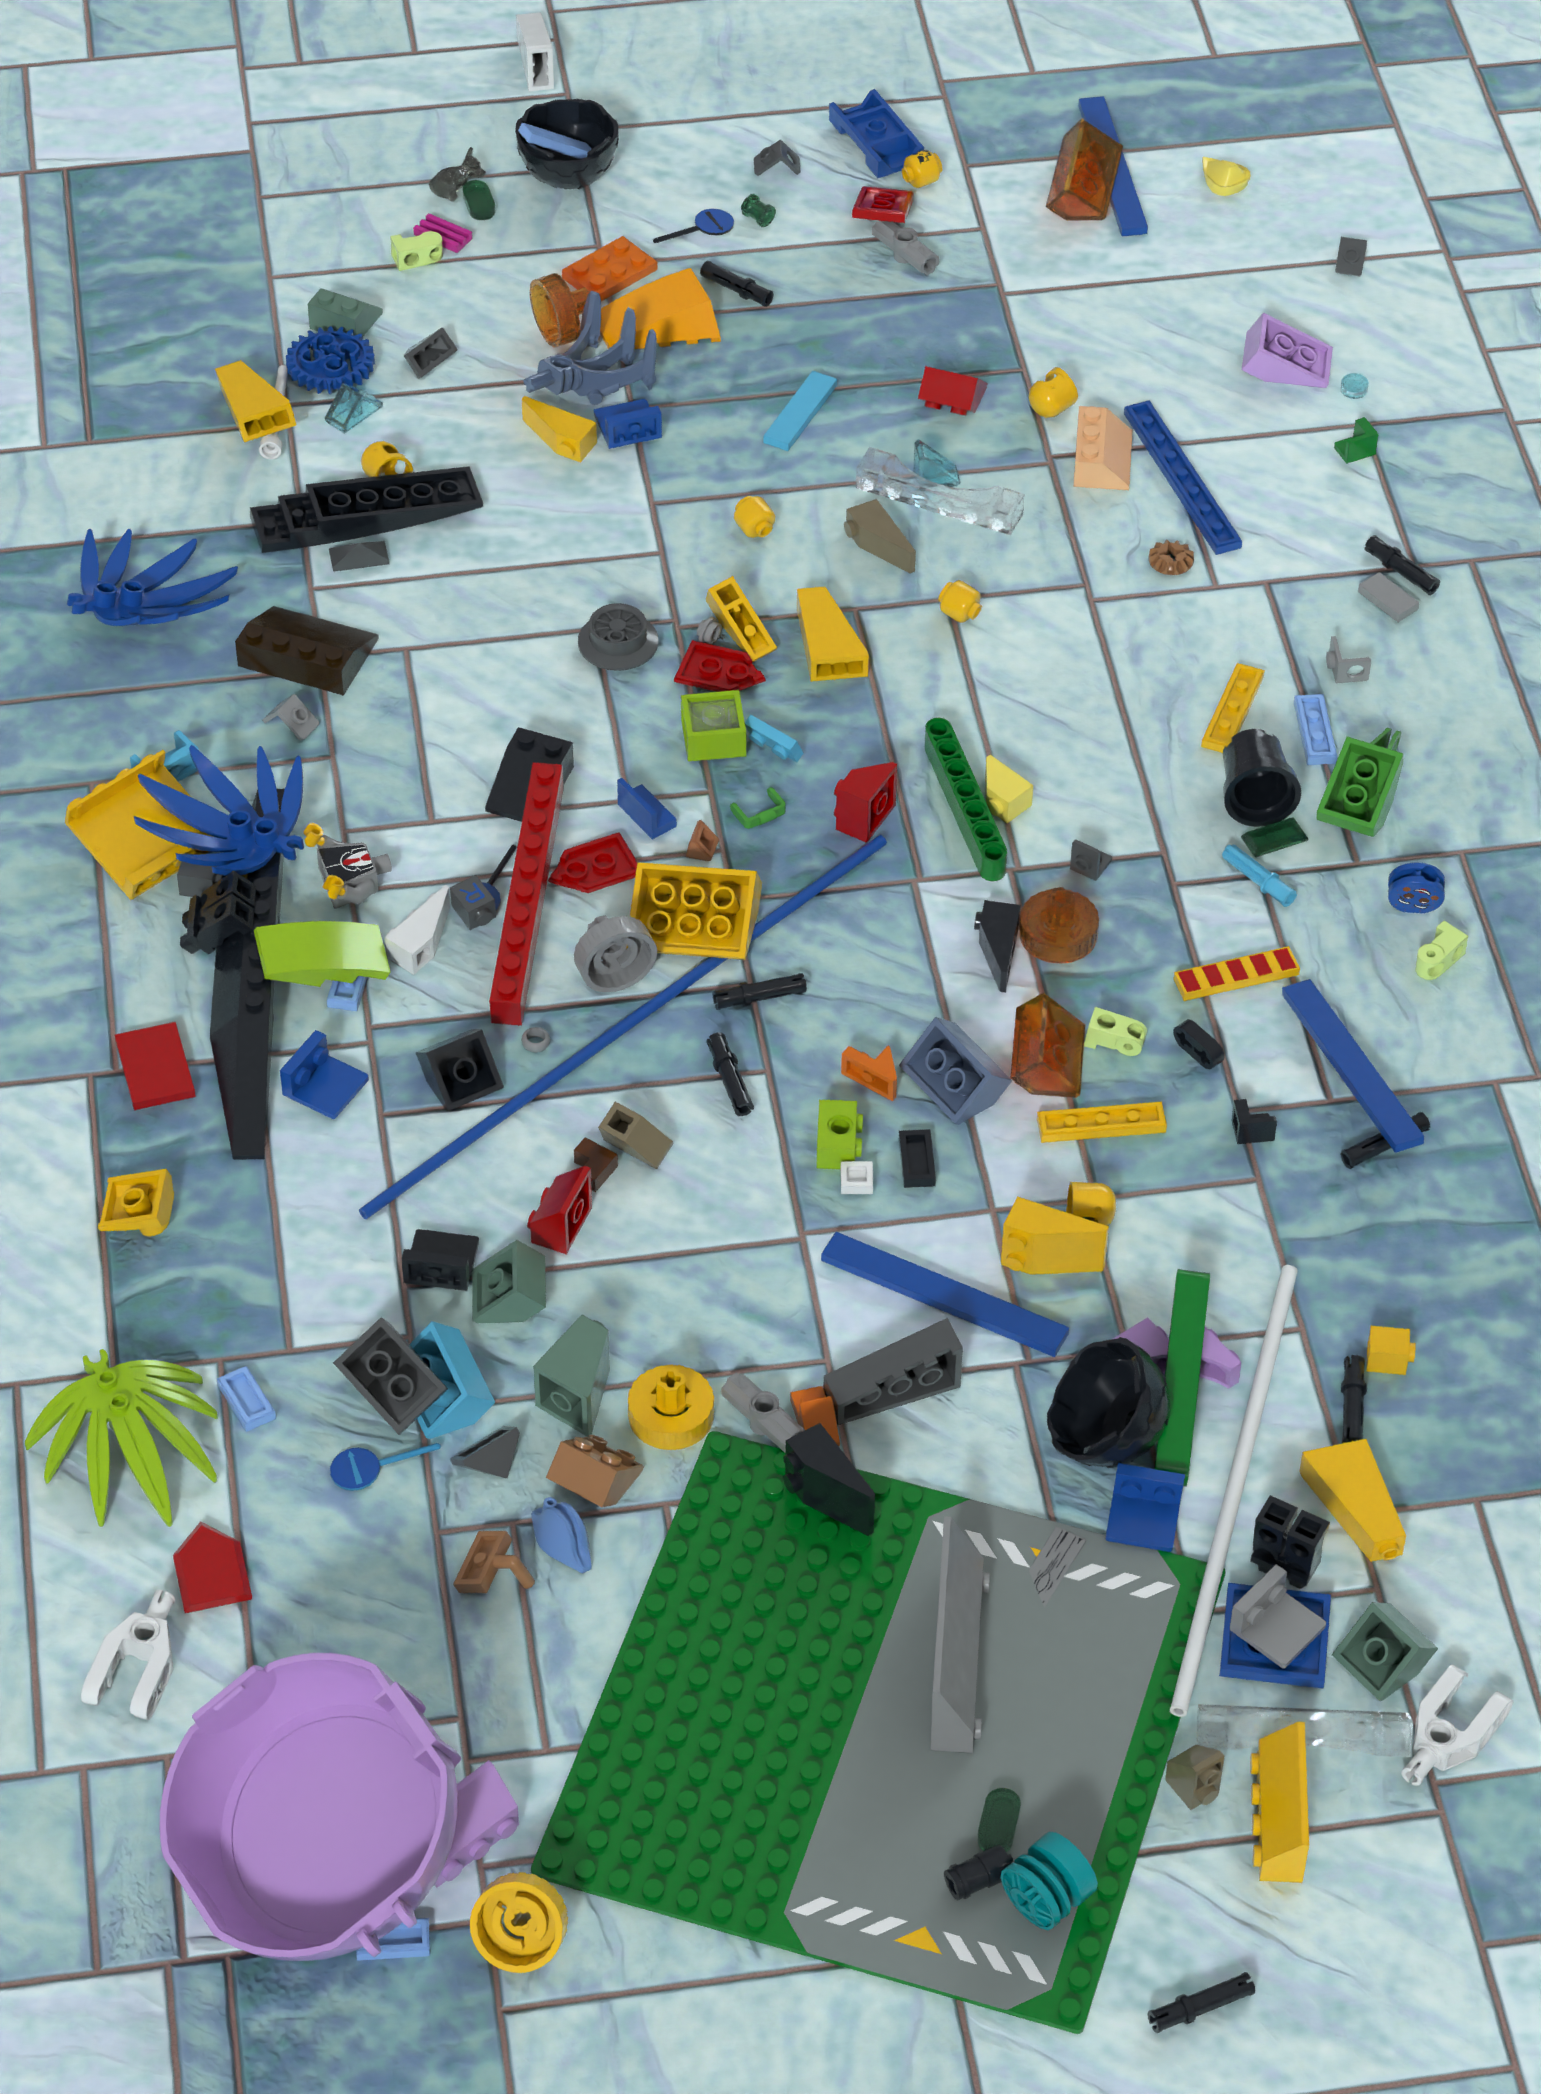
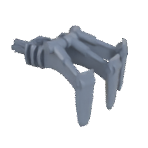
[523,291,657,405]

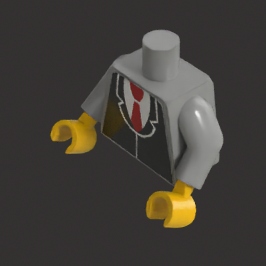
[303,823,392,909]

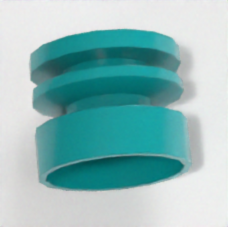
[1000,1831,1098,1930]

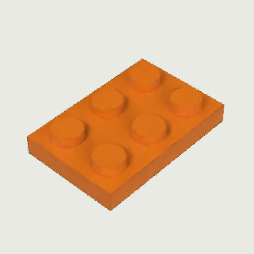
[562,236,657,301]

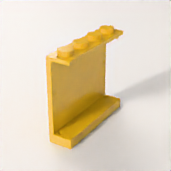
[65,750,213,900]

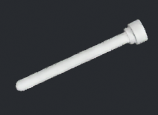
[259,365,288,459]

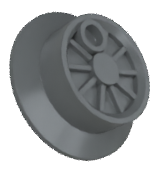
[578,603,659,671]

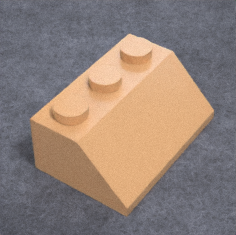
[1073,406,1133,490]

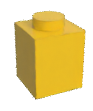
[1366,1325,1416,1375]

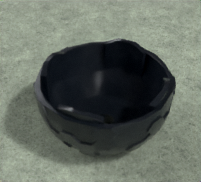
[515,99,619,189]
[1047,1337,1170,1468]

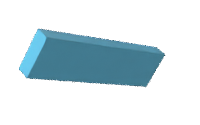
[763,371,837,451]

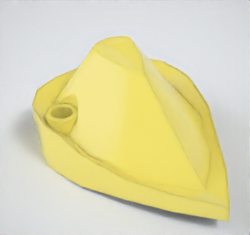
[1202,157,1251,196]

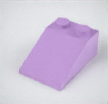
[1242,313,1333,388]

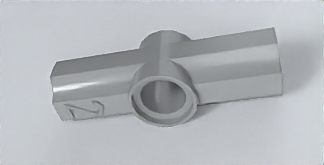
[872,220,939,276]
[721,1372,805,1452]

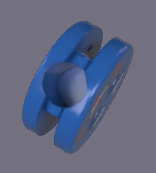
[1388,862,1445,913]

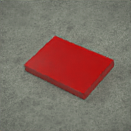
[852,186,914,223]
[114,1022,196,1110]

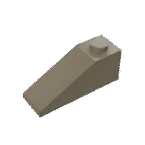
[844,499,916,573]

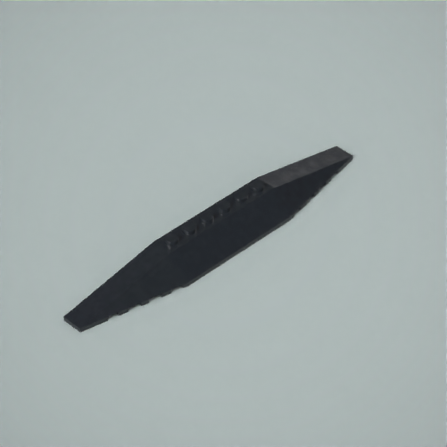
[210,789,285,1160]

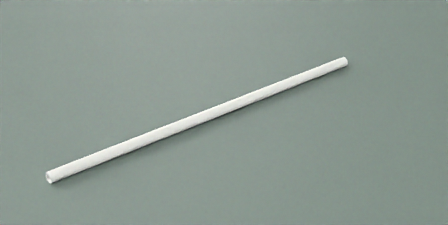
[1170,1265,1298,1717]

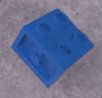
[594,399,662,449]
[280,1030,369,1119]
[1105,1463,1185,1552]

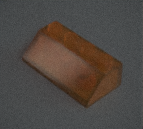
[1046,119,1123,221]

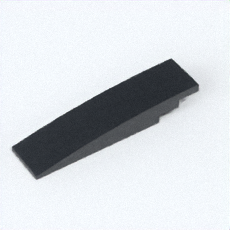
[250,466,483,553]

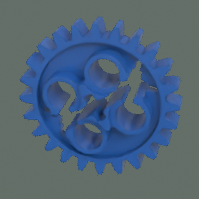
[286,326,375,394]

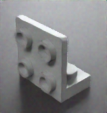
[1230,1564,1326,1668]

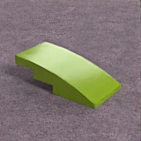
[254,921,391,987]

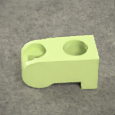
[390,231,443,271]
[1415,921,1468,980]
[1084,1007,1147,1056]

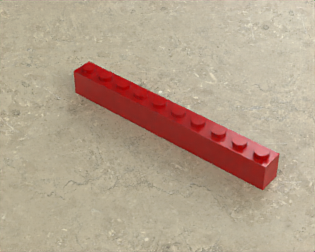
[489,762,564,1026]

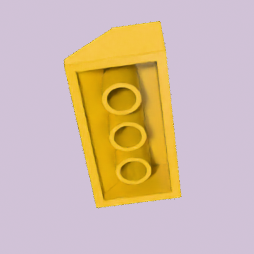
[1250,1722,1309,1883]

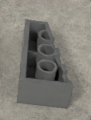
[823,1318,963,1425]

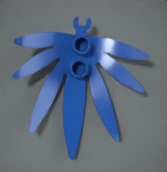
[67,529,238,626]
[134,745,304,875]

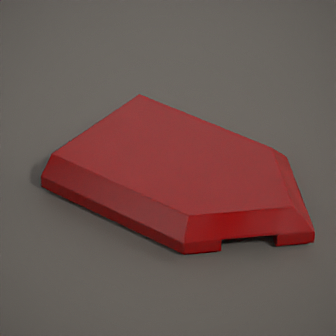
[674,640,766,692]
[548,832,637,893]
[173,1521,252,1613]

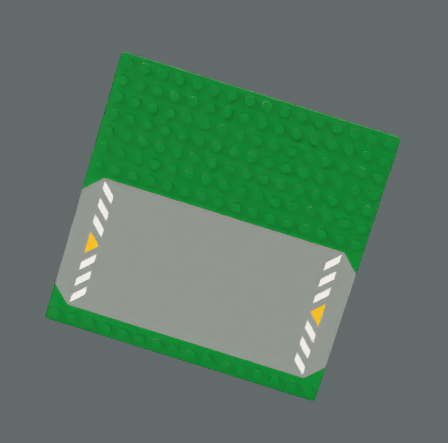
[531,1431,1226,2034]

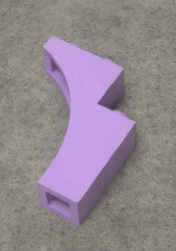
[1113,1318,1242,1388]

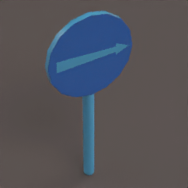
[330,1443,441,1491]

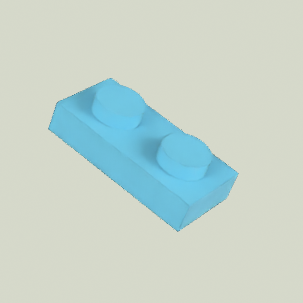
[745,715,804,762]

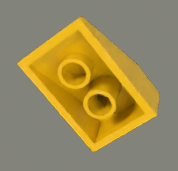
[1001,1196,1109,1275]

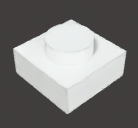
[840,1161,873,1194]

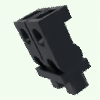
[180,871,256,954]
[1250,1495,1330,1589]

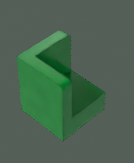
[1334,417,1378,464]

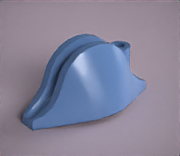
[531,1497,592,1574]

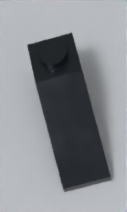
[974,900,1021,993]

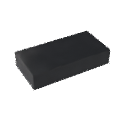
[898,1129,936,1188]

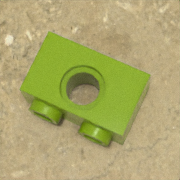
[816,1100,863,1169]

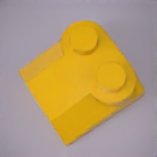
[98,1168,174,1237]

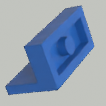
[617,778,677,840]

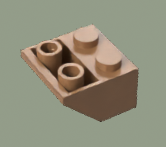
[546,1435,644,1507]

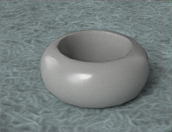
[521,1027,550,1053]

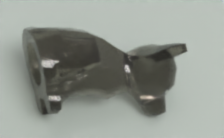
[429,147,486,202]

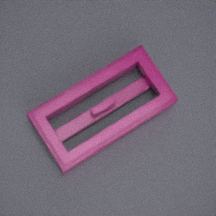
[413,213,472,253]

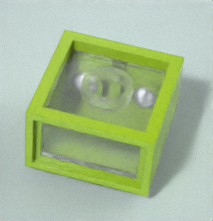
[681,690,746,761]

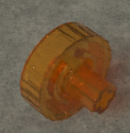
[529,273,590,348]
[1019,887,1099,964]

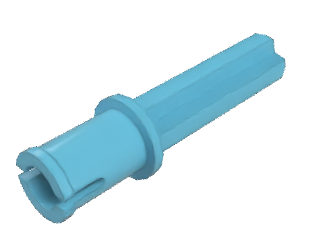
[1222,845,1297,907]

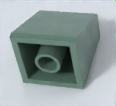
[533,1315,610,1437]

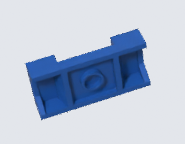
[829,89,924,178]

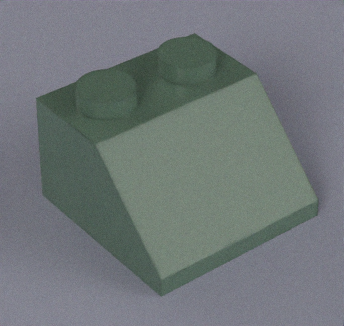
[307,288,383,337]
[472,1240,546,1323]
[1332,1602,1438,1701]

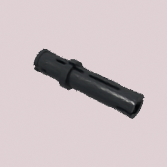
[700,261,774,307]
[1364,535,1440,595]
[712,973,807,1010]
[706,1033,754,1116]
[1340,1112,1430,1169]
[1341,1355,1367,1444]
[1147,1972,1255,2033]

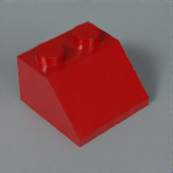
[918,366,988,416]
[834,762,897,843]
[527,1166,592,1255]

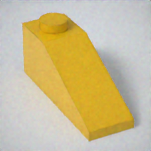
[522,396,597,463]
[706,576,777,663]

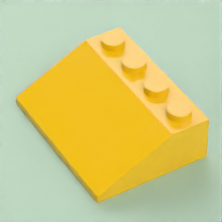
[626,862,762,960]

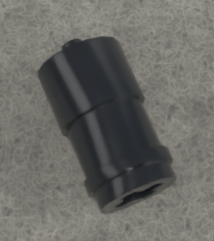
[944,1844,1013,1900]

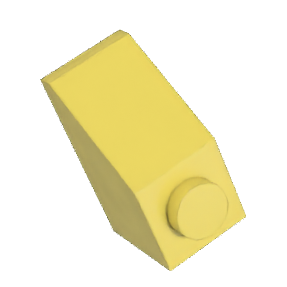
[985,755,1033,824]

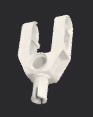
[81,1590,175,1720]
[1401,1664,1513,1786]

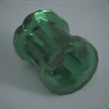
[741,194,776,227]

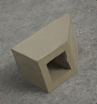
[598,1101,674,1169]
[1165,1745,1224,1810]

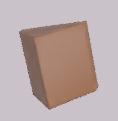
[686,820,719,861]

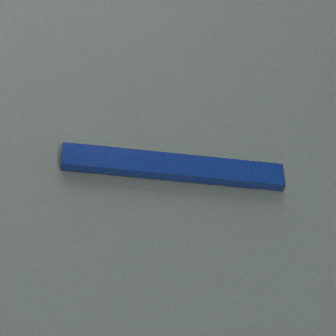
[1078,96,1148,236]
[1124,400,1242,555]
[1282,979,1424,1153]
[821,1232,1069,1357]

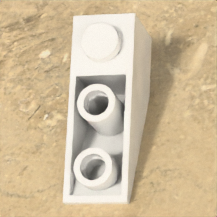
[385,885,450,975]

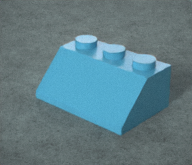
[409,1321,495,1439]

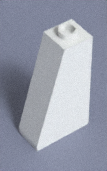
[516,12,554,91]

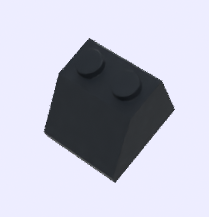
[415,1029,504,1111]

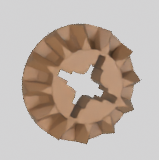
[1149,539,1194,575]

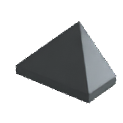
[404,327,458,379]
[329,541,389,572]
[450,1426,520,1479]

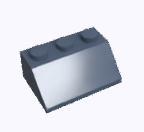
[899,1017,1012,1125]

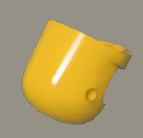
[1028,367,1078,418]
[361,441,413,477]
[1066,1182,1116,1226]

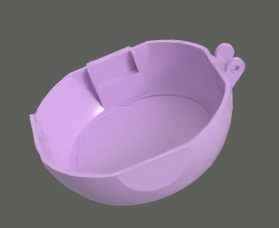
[159,1653,461,1961]

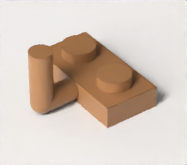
[453,1531,535,1593]

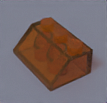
[1010,993,1085,1098]

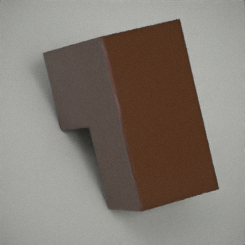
[574,1137,618,1192]

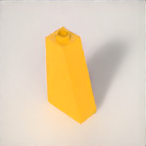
[215,360,296,442]
[797,586,869,682]
[1299,1439,1406,1562]

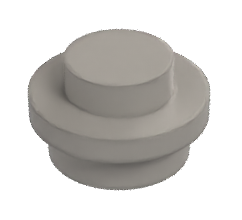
[697,617,722,645]

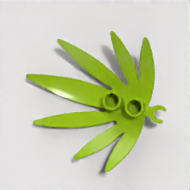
[25,1349,218,1527]

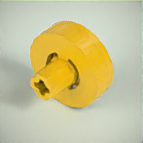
[628,1364,714,1450]
[470,1872,568,1973]

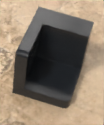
[1231,1099,1277,1144]

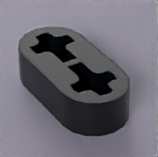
[1173,1019,1225,1070]

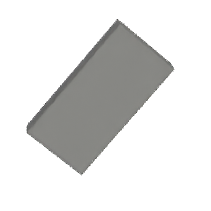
[1358,572,1419,622]

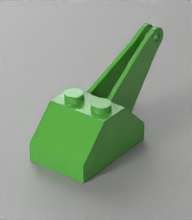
[1317,728,1404,837]

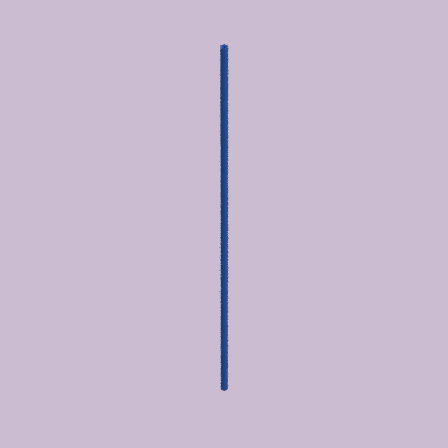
[359,835,887,1220]

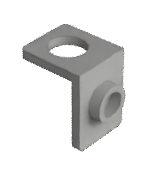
[1326,636,1371,683]
[262,694,319,741]

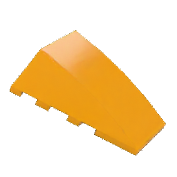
[600,268,721,349]

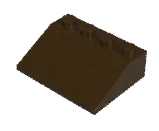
[235,606,379,696]

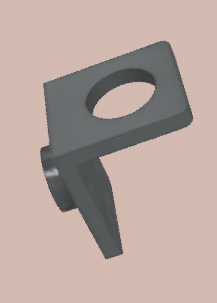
[754,139,801,176]
[1335,237,1367,276]
[1070,840,1112,881]

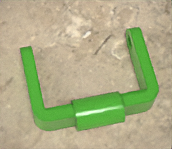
[730,787,786,829]

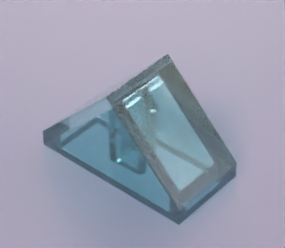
[325,383,383,434]
[913,439,961,490]

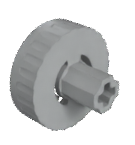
[574,915,657,992]

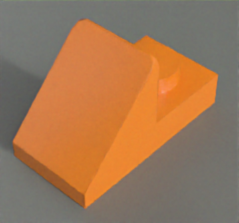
[841,1045,897,1101]
[790,1386,840,1446]

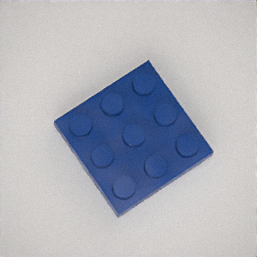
[1219,1583,1331,1689]

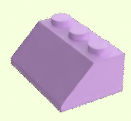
[434,1760,519,1888]

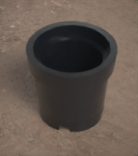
[1223,729,1301,827]

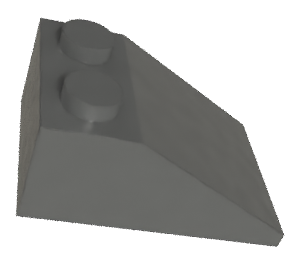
[333,1317,448,1435]

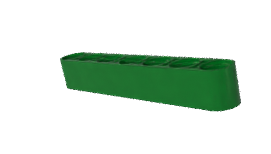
[924,718,1007,881]
[1154,1269,1210,1487]

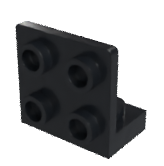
[401,1229,479,1291]

